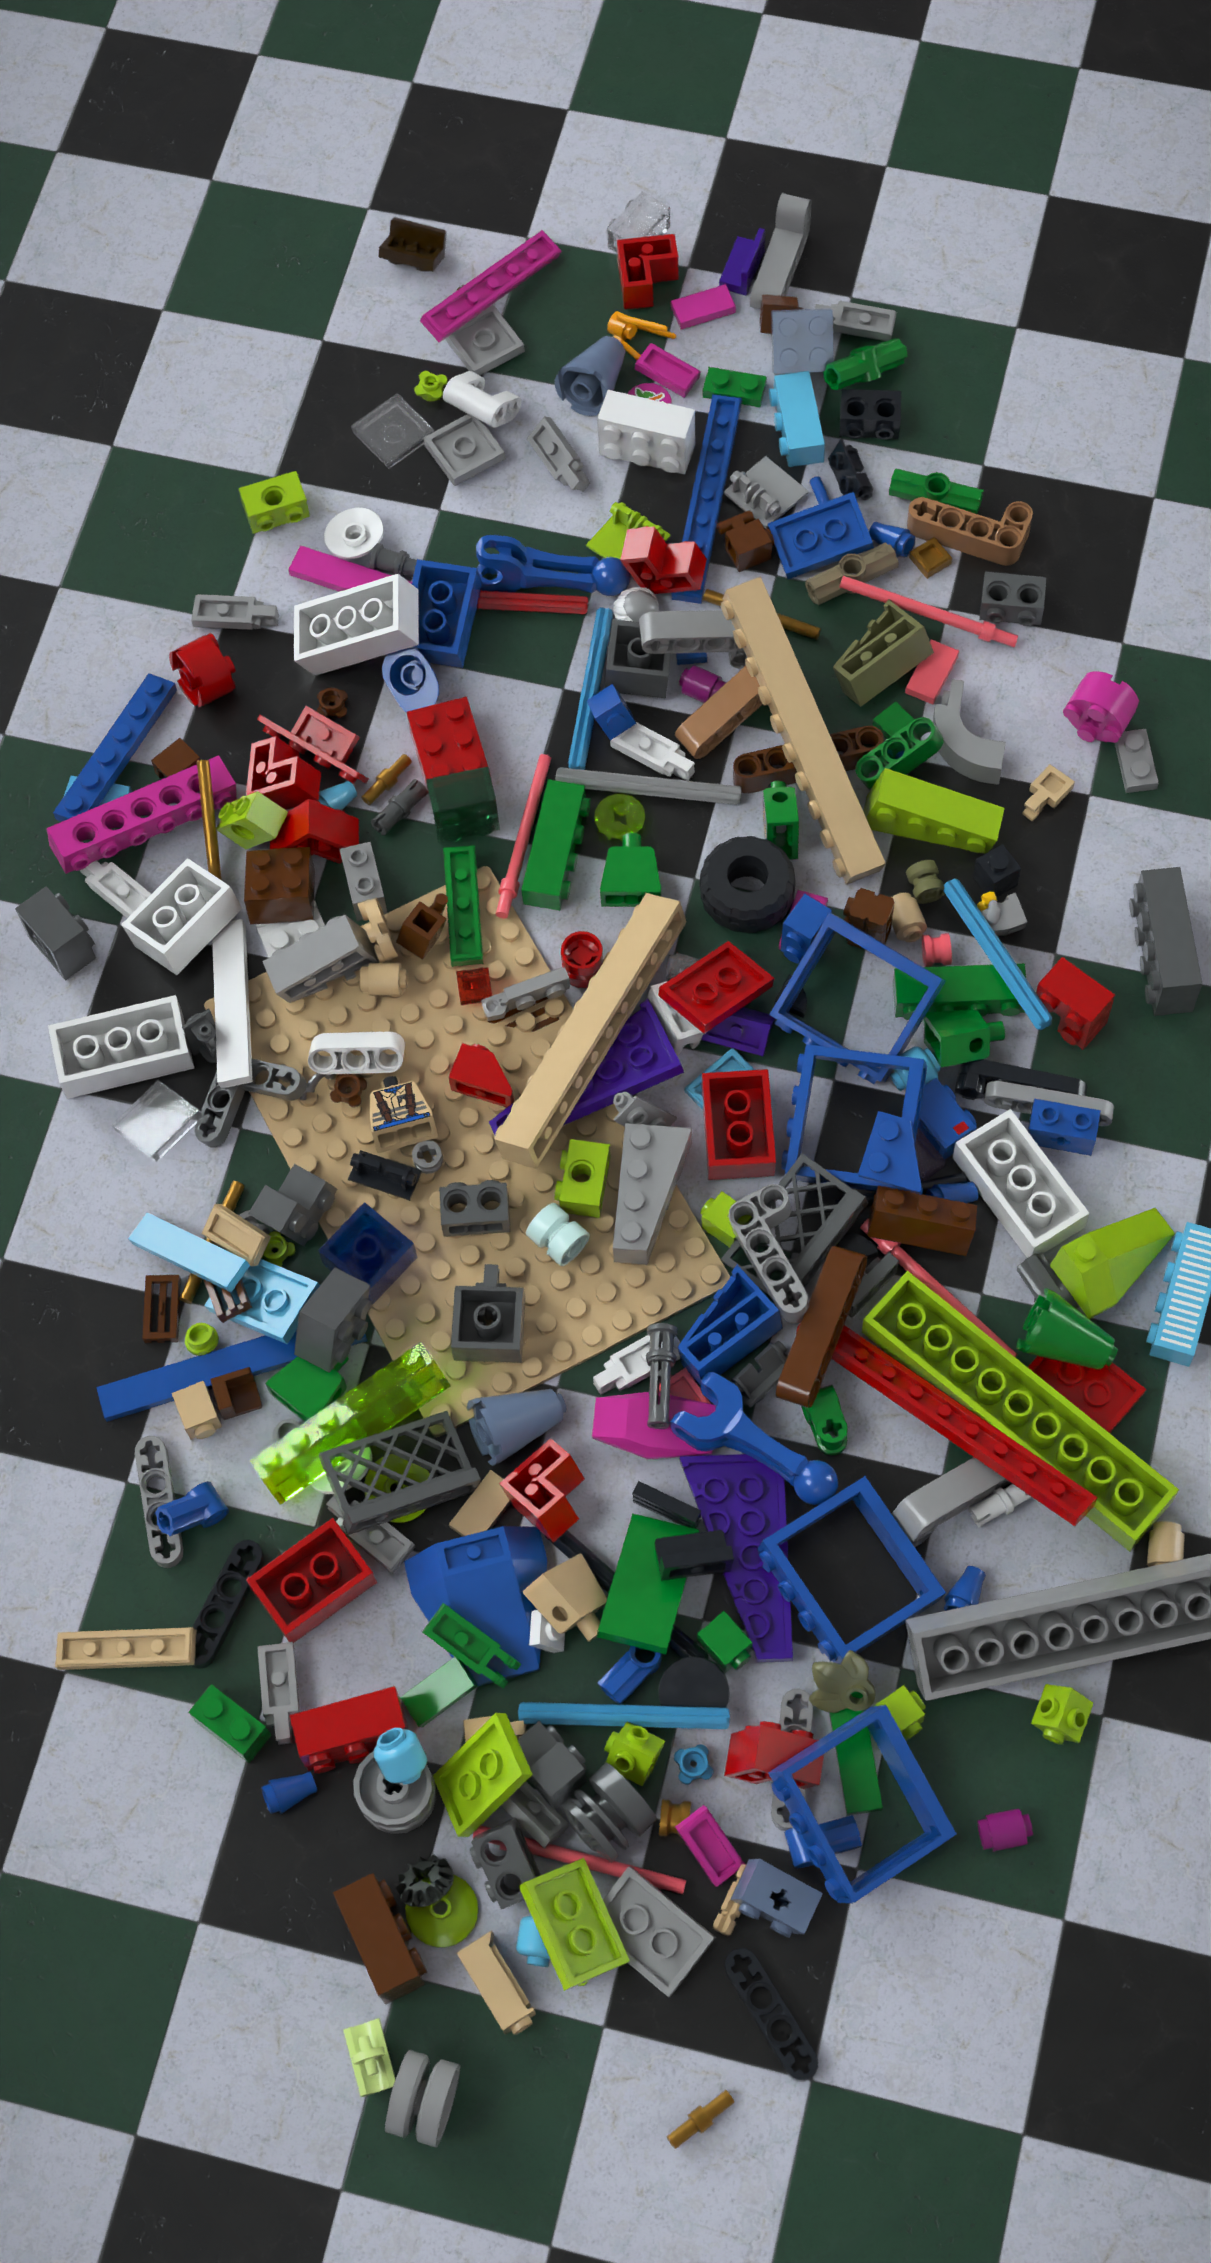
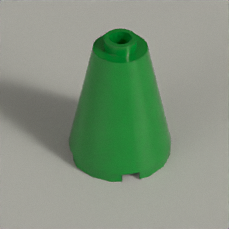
[1017,1288,1118,1370]

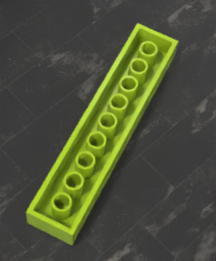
[861,1271,1179,1552]

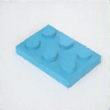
[204,1259,320,1344]

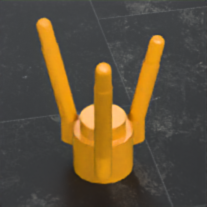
[607,311,676,360]

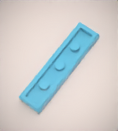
[128,1212,250,1292]

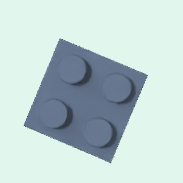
[771,308,834,374]

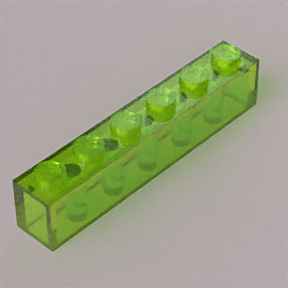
[250,1342,451,1505]

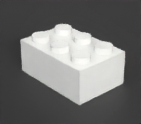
[597,390,695,474]
[121,858,242,975]

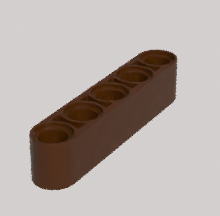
[733,726,884,794]
[776,1246,867,1408]

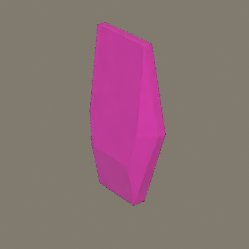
[592,1392,716,1459]

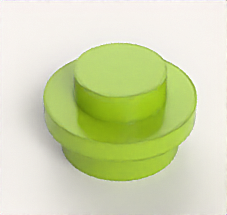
[185,1323,219,1355]

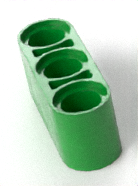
[855,717,943,790]

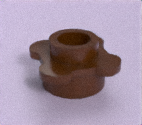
[316,688,348,718]
[330,1074,367,1108]

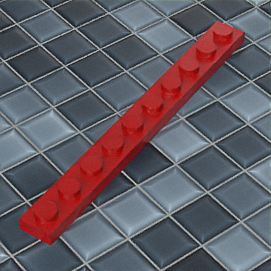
[796,1323,1097,1526]

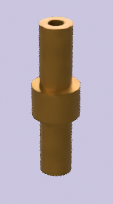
[361,754,412,806]
[666,2090,735,2149]

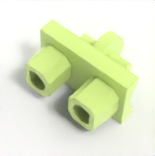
[343,2018,396,2097]

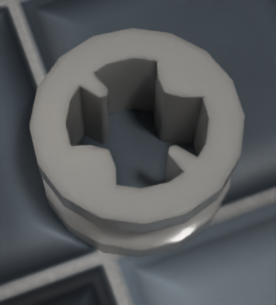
[412,1140,443,1174]

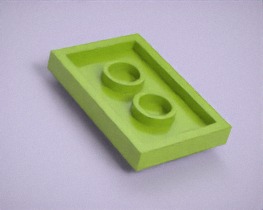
[433,1713,533,1837]
[519,1858,630,1991]

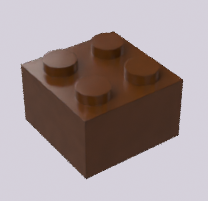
[244,847,315,925]

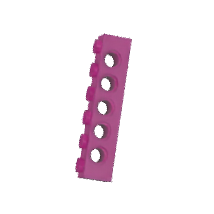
[47,755,237,874]

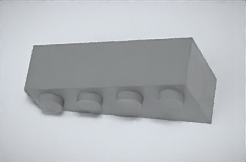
[613,1123,692,1265]

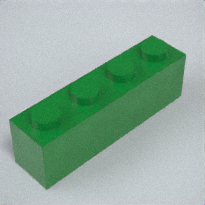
[521,779,591,911]
[893,963,1026,1020]

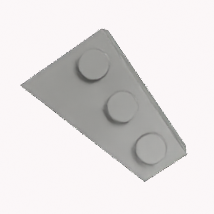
[262,914,380,1003]

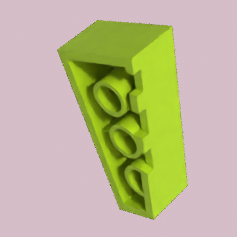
[863,768,1005,854]

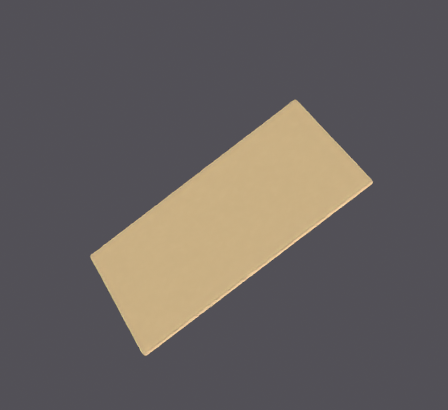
[204,866,730,1437]

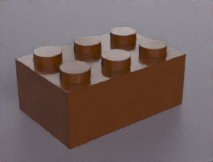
[333,1873,428,2005]

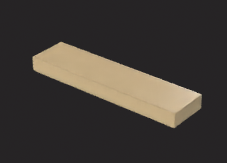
[55,1627,196,1670]

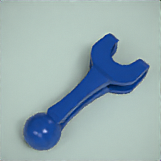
[476,535,631,597]
[669,1372,838,1505]

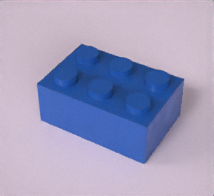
[412,559,482,668]

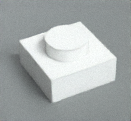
[529,1610,565,1653]

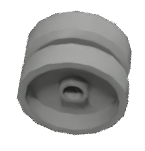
[353,1751,436,1834]
[385,2050,460,2148]

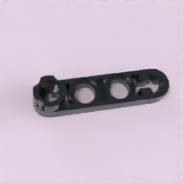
[955,1059,1088,1100]

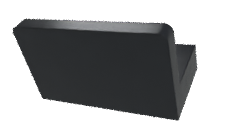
[655,1530,734,1581]

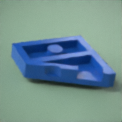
[858,1111,923,1195]

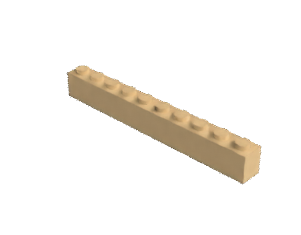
[721,576,886,885]
[494,893,687,1169]

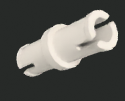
[968,1484,1031,1528]

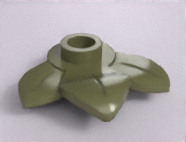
[809,1650,876,1713]

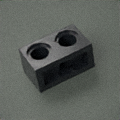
[839,389,902,440]

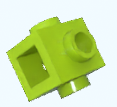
[1031,1684,1094,1744]
[604,1722,665,1786]

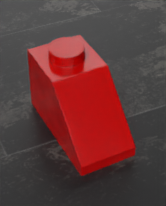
[448,1043,514,1108]

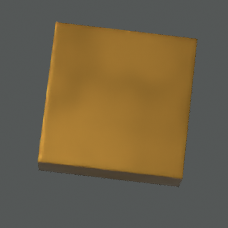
[909,537,952,579]

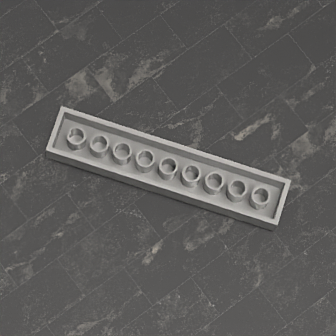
[905,1553,1211,1701]

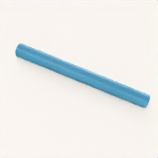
[568,607,613,770]
[944,878,1052,1030]
[518,1702,730,1729]

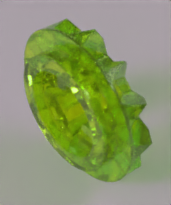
[595,794,645,841]

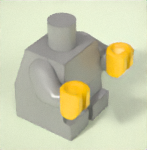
[977,892,1027,936]

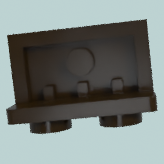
[378,217,447,272]

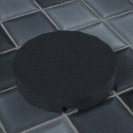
[659,1656,730,1729]

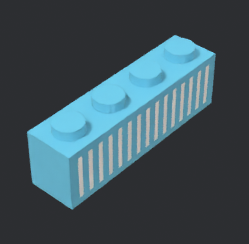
[1146,1222,1211,1367]

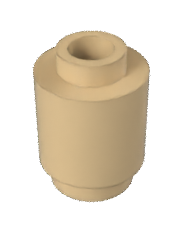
[891,893,927,942]
[360,963,408,996]
[1147,1521,1185,1567]

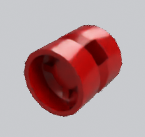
[561,931,603,988]

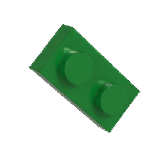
[703,367,767,407]

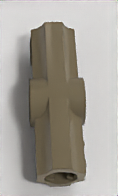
[805,542,899,605]

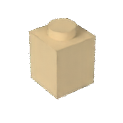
[172,1381,222,1440]

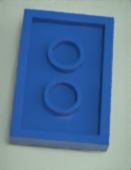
[767,492,874,580]

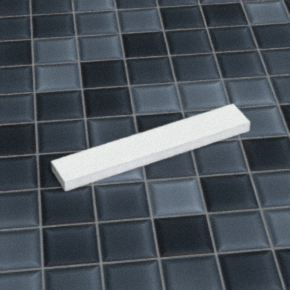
[212,919,253,1089]

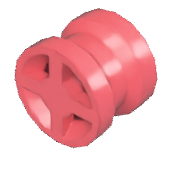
[922,933,952,967]

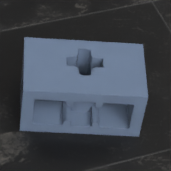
[730,1859,823,1937]

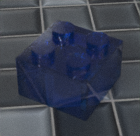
[318,1202,418,1305]

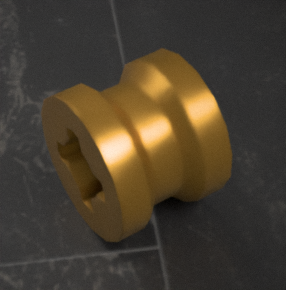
[659,1799,691,1838]

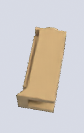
[457,1930,536,2035]

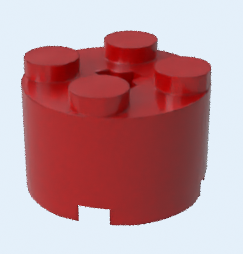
[169,633,236,707]

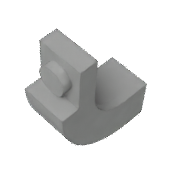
[933,679,1006,785]

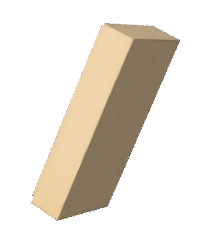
[201,1204,271,1266]
[449,1470,511,1537]

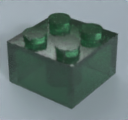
[426,767,500,843]

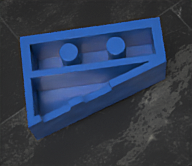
[677,1264,783,1386]

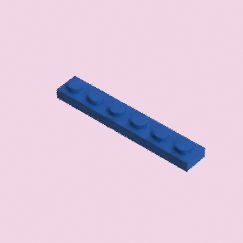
[53,673,177,822]

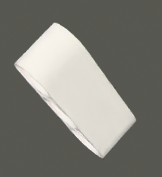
[308,1032,405,1074]

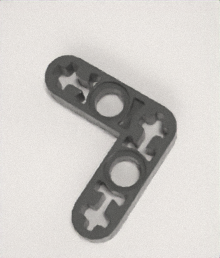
[195,1059,307,1147]

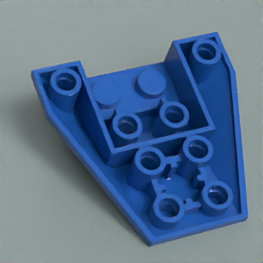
[404,1526,548,1686]

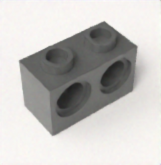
[979,572,1047,626]
[439,1180,510,1237]
[470,1818,541,1910]

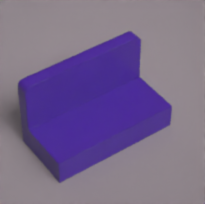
[719,228,765,296]
[701,1007,776,1056]

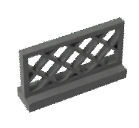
[721,1153,868,1305]
[319,1411,481,1535]

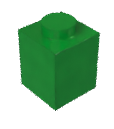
[697,1611,752,1673]

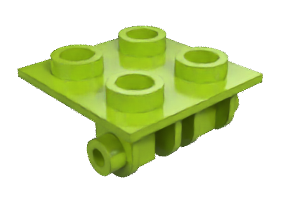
[586,502,671,575]

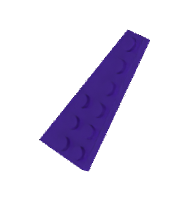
[489,999,684,1135]
[679,1454,793,1663]

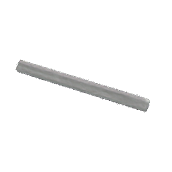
[555,767,742,805]

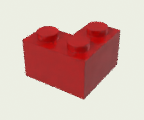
[617,233,679,310]
[620,526,707,594]
[246,736,321,810]
[270,799,359,864]
[1036,957,1115,1050]
[499,1438,585,1542]
[724,1721,824,1789]

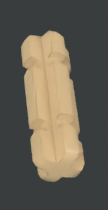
[713,1864,746,1936]

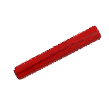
[477,591,589,614]

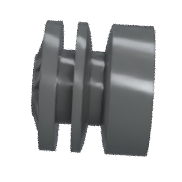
[561,1763,657,1863]

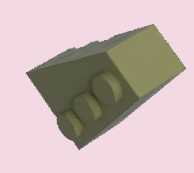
[833,599,934,707]

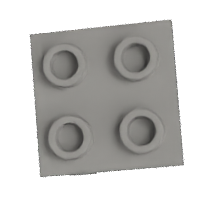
[723,456,809,529]

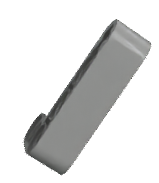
[750,193,811,309]
[639,610,747,668]
[728,1184,809,1324]
[892,1457,1011,1547]

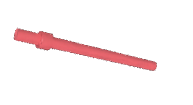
[839,576,1018,647]
[496,754,551,919]
[860,1219,1018,1358]
[473,1825,686,1894]

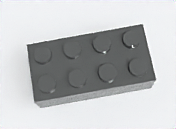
[1129,867,1202,1016]

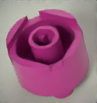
[1063,671,1139,743]

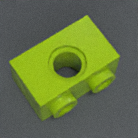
[239,471,310,534]
[216,791,288,850]
[554,1139,611,1218]

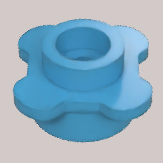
[674,1744,713,1785]

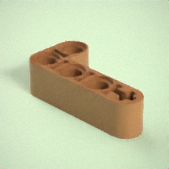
[907,497,1033,566]
[675,666,763,759]

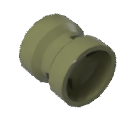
[906,860,945,904]

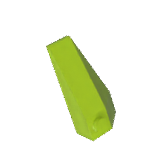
[1050,1207,1175,1319]

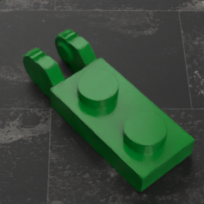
[422,1603,521,1689]

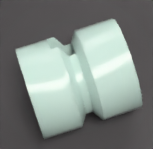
[526,1203,590,1266]

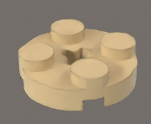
[358,898,399,963]

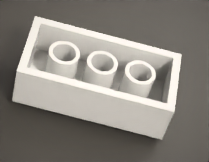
[294,574,419,676]
[48,995,194,1099]
[953,1109,1089,1258]

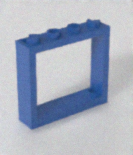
[769,913,946,1084]
[781,1044,928,1192]
[757,1476,946,1664]
[768,1705,956,1903]

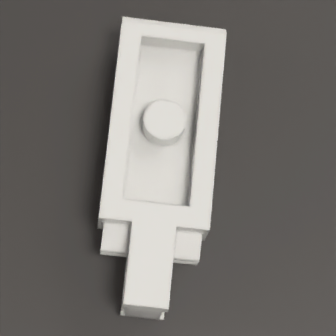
[610,722,695,781]
[80,861,151,918]
[593,1335,680,1395]

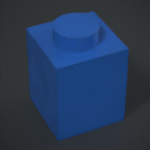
[586,684,636,740]

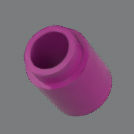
[679,665,726,703]
[977,1808,1033,1852]

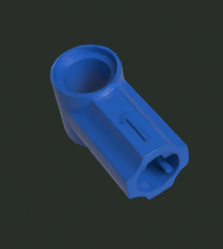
[155,1481,229,1536]
[597,1646,662,1705]
[784,1815,862,1869]

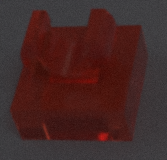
[456,967,492,1005]

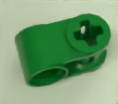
[801,1385,848,1456]

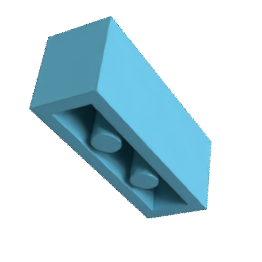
[769,371,825,467]

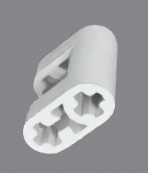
[443,371,521,428]

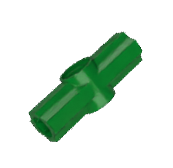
[823,339,908,390]
[889,468,984,514]

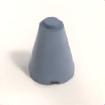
[555,336,625,416]
[467,1389,567,1466]

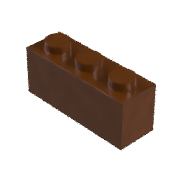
[867,1185,977,1256]

